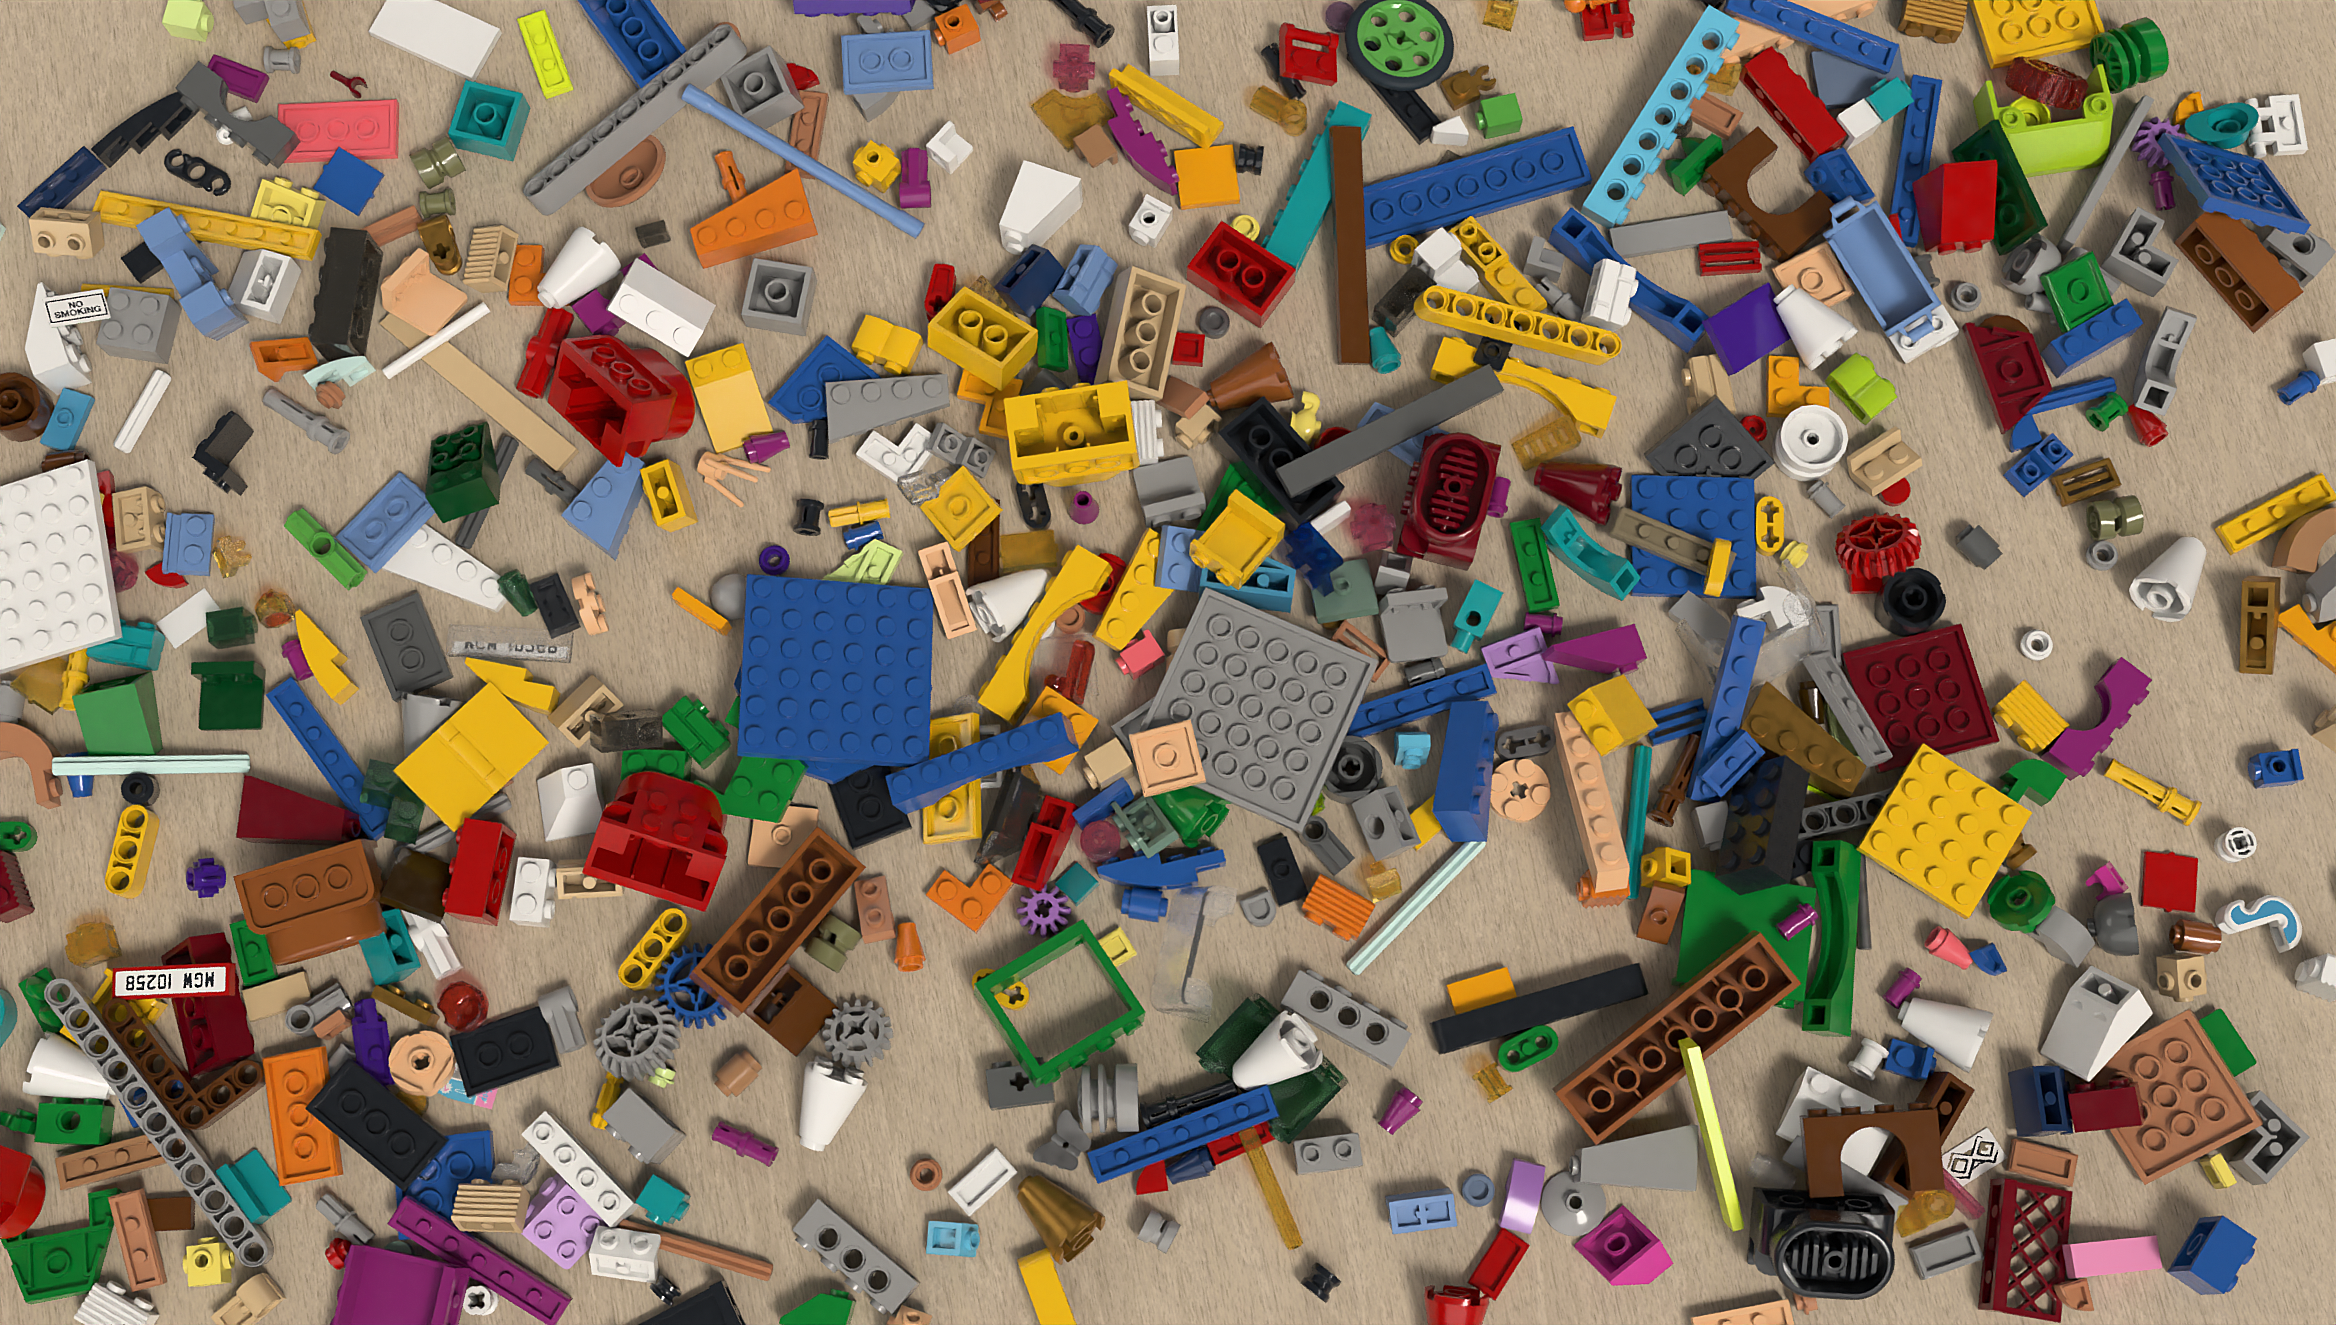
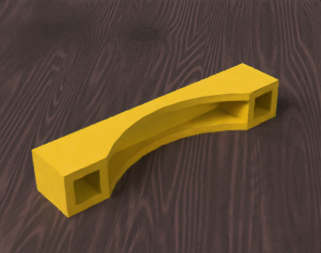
[1429,337,1617,439]
[978,544,1113,726]

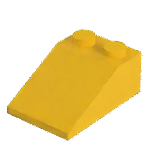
[685,343,774,454]

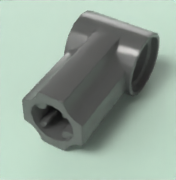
[1298,815,1355,876]

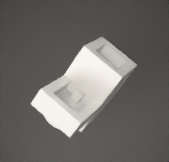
[1731,586,1809,640]

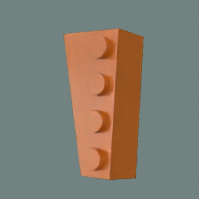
[690,168,818,269]

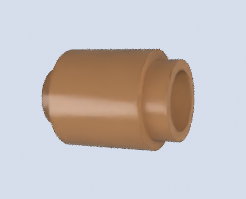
[714,1050,763,1097]

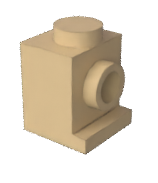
[1175,404,1222,450]

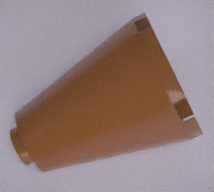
[1206,342,1294,411]

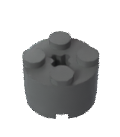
[1322,736,1383,805]

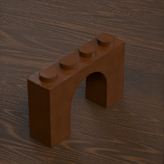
[1700,126,1835,264]
[1799,1102,1945,1198]

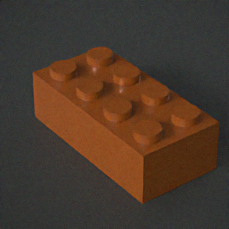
[2174,211,2304,334]

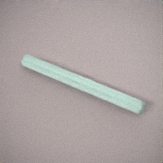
[52,754,250,776]
[1346,842,1486,976]

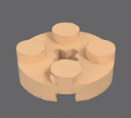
[571,572,609,636]
[1490,759,1551,823]
[389,1030,456,1097]

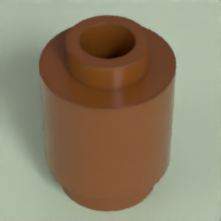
[2169,919,2222,955]

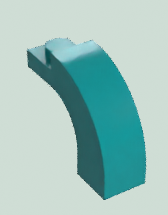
[1540,504,1641,601]

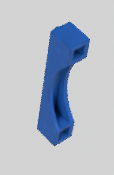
[1548,207,1709,354]
[885,712,1080,814]

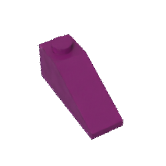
[1541,624,1647,675]

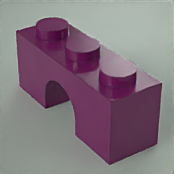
[571,253,659,336]

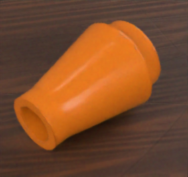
[894,922,926,972]

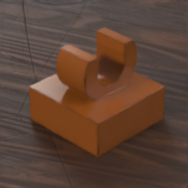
[974,0,1008,22]

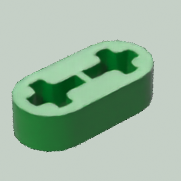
[0,821,38,852]

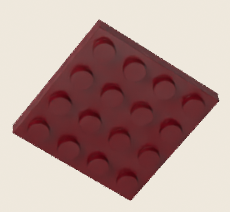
[1841,623,2000,774]

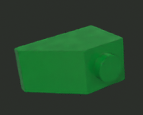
[779,1288,856,1325]

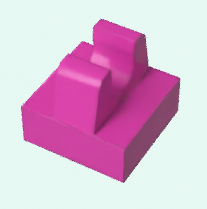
[2086,861,2129,901]

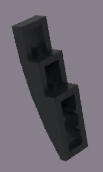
[91,92,200,168]

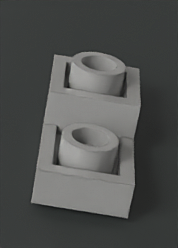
[925,423,996,478]
[1668,590,1731,656]

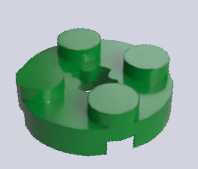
[1987,870,2056,934]

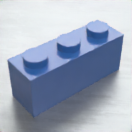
[2040,298,2143,378]

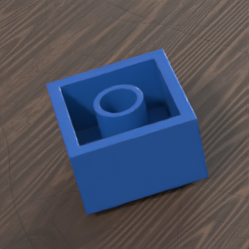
[2167,1215,2257,1295]

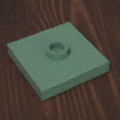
[1306,558,1379,624]

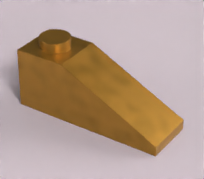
[2239,576,2281,675]

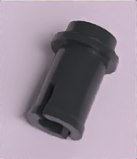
[808,420,829,460]

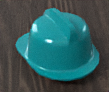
[2184,102,2259,149]

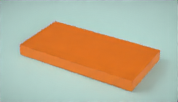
[262,1046,344,1186]

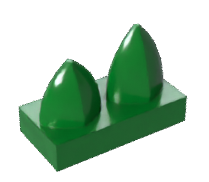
[1665,133,1724,196]
[18,967,78,1035]

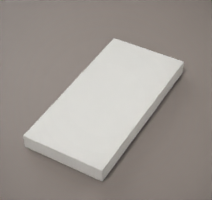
[368,0,502,82]

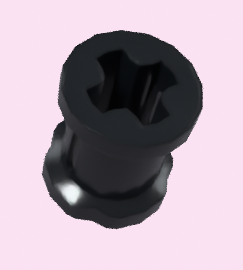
[793,499,824,536]

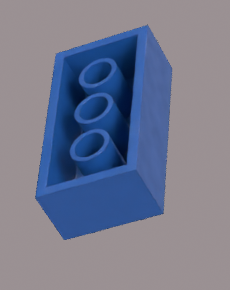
[577,0,687,91]

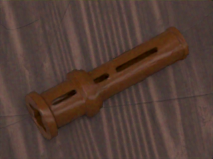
[1646,734,1701,827]

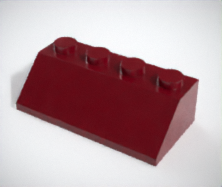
[161,932,255,1078]

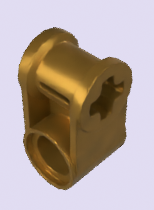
[417,214,462,276]

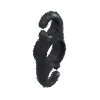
[164,149,231,196]

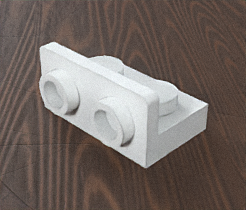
[589,1226,661,1284]

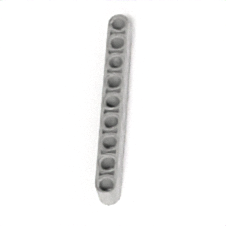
[523,24,747,216]

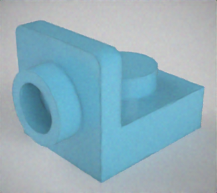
[926,1221,980,1257]

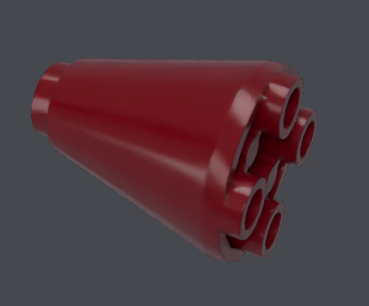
[1534,462,1622,526]

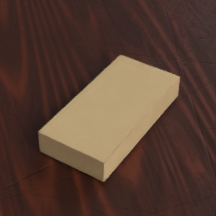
[242,971,313,1022]

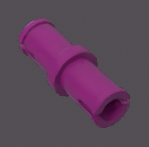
[712,1121,779,1167]

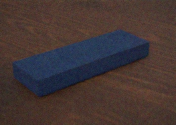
[17,146,107,218]

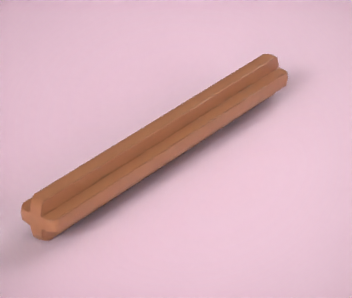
[618,1219,773,1281]

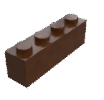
[1870,1072,1975,1200]

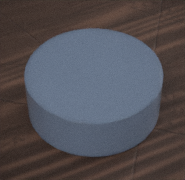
[1461,1174,1495,1207]

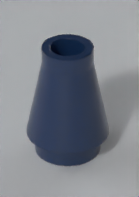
[1166,1146,1216,1185]

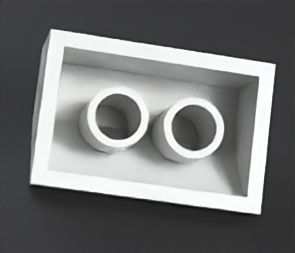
[606,258,716,357]
[1776,1066,1890,1176]

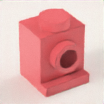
[1115,629,1165,681]

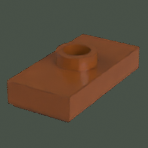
[1636,880,1685,945]

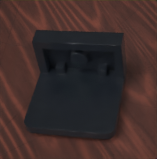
[192,411,254,496]

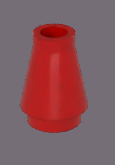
[2126,403,2169,447]

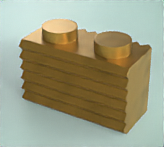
[1898,0,1968,44]

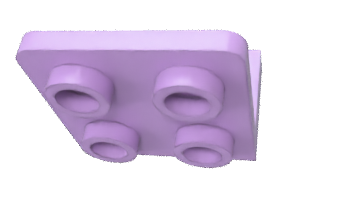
[521,1173,609,1269]

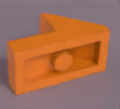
[249,337,318,382]

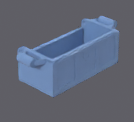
[1823,195,1941,343]

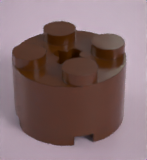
[0,372,54,442]

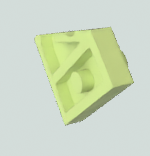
[822,539,904,585]

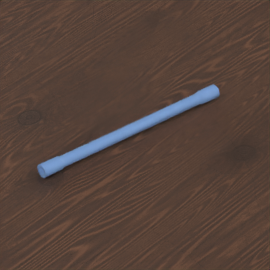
[681,84,925,239]

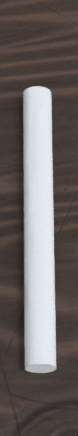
[382,302,490,379]

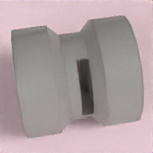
[1137,1209,1181,1254]

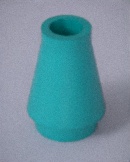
[1369,327,1401,374]

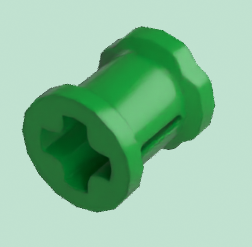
[2085,392,2128,432]

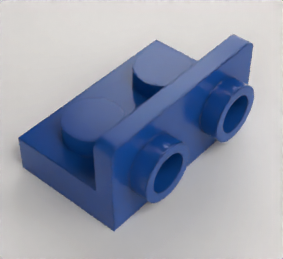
[1804,147,1875,219]

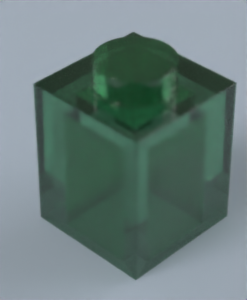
[205,606,258,650]

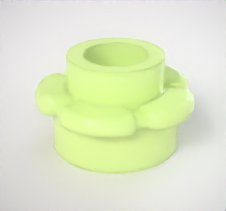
[648,1065,676,1088]

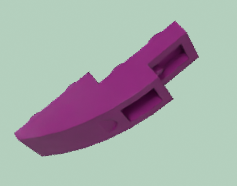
[1106,87,1180,196]

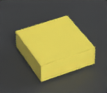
[1098,927,1137,968]
[2200,1153,2237,1189]

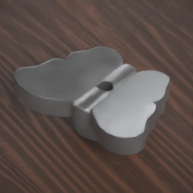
[1033,1110,1092,1171]

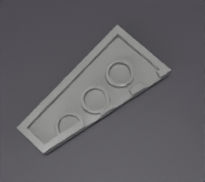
[825,374,950,444]

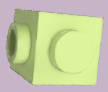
[162,0,214,42]

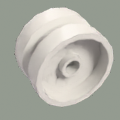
[1772,405,1848,482]

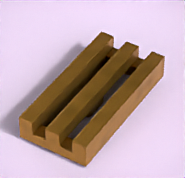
[2050,457,2122,508]

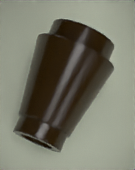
[1795,681,1826,724]

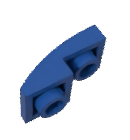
[2003,433,2073,497]

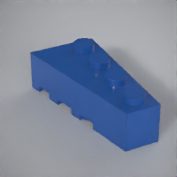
[1432,701,1499,842]

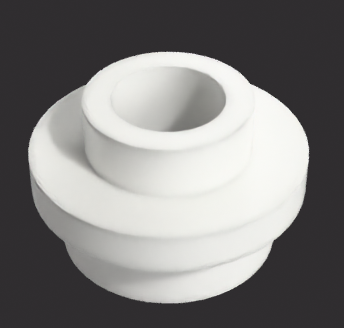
[2020,630,2053,661]

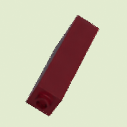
[236,775,361,846]

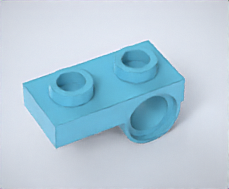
[1394,732,1431,769]

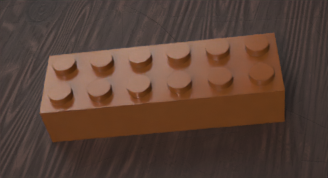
[689,826,866,1018]

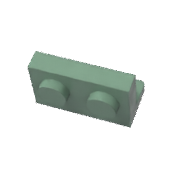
[1110,795,1179,859]

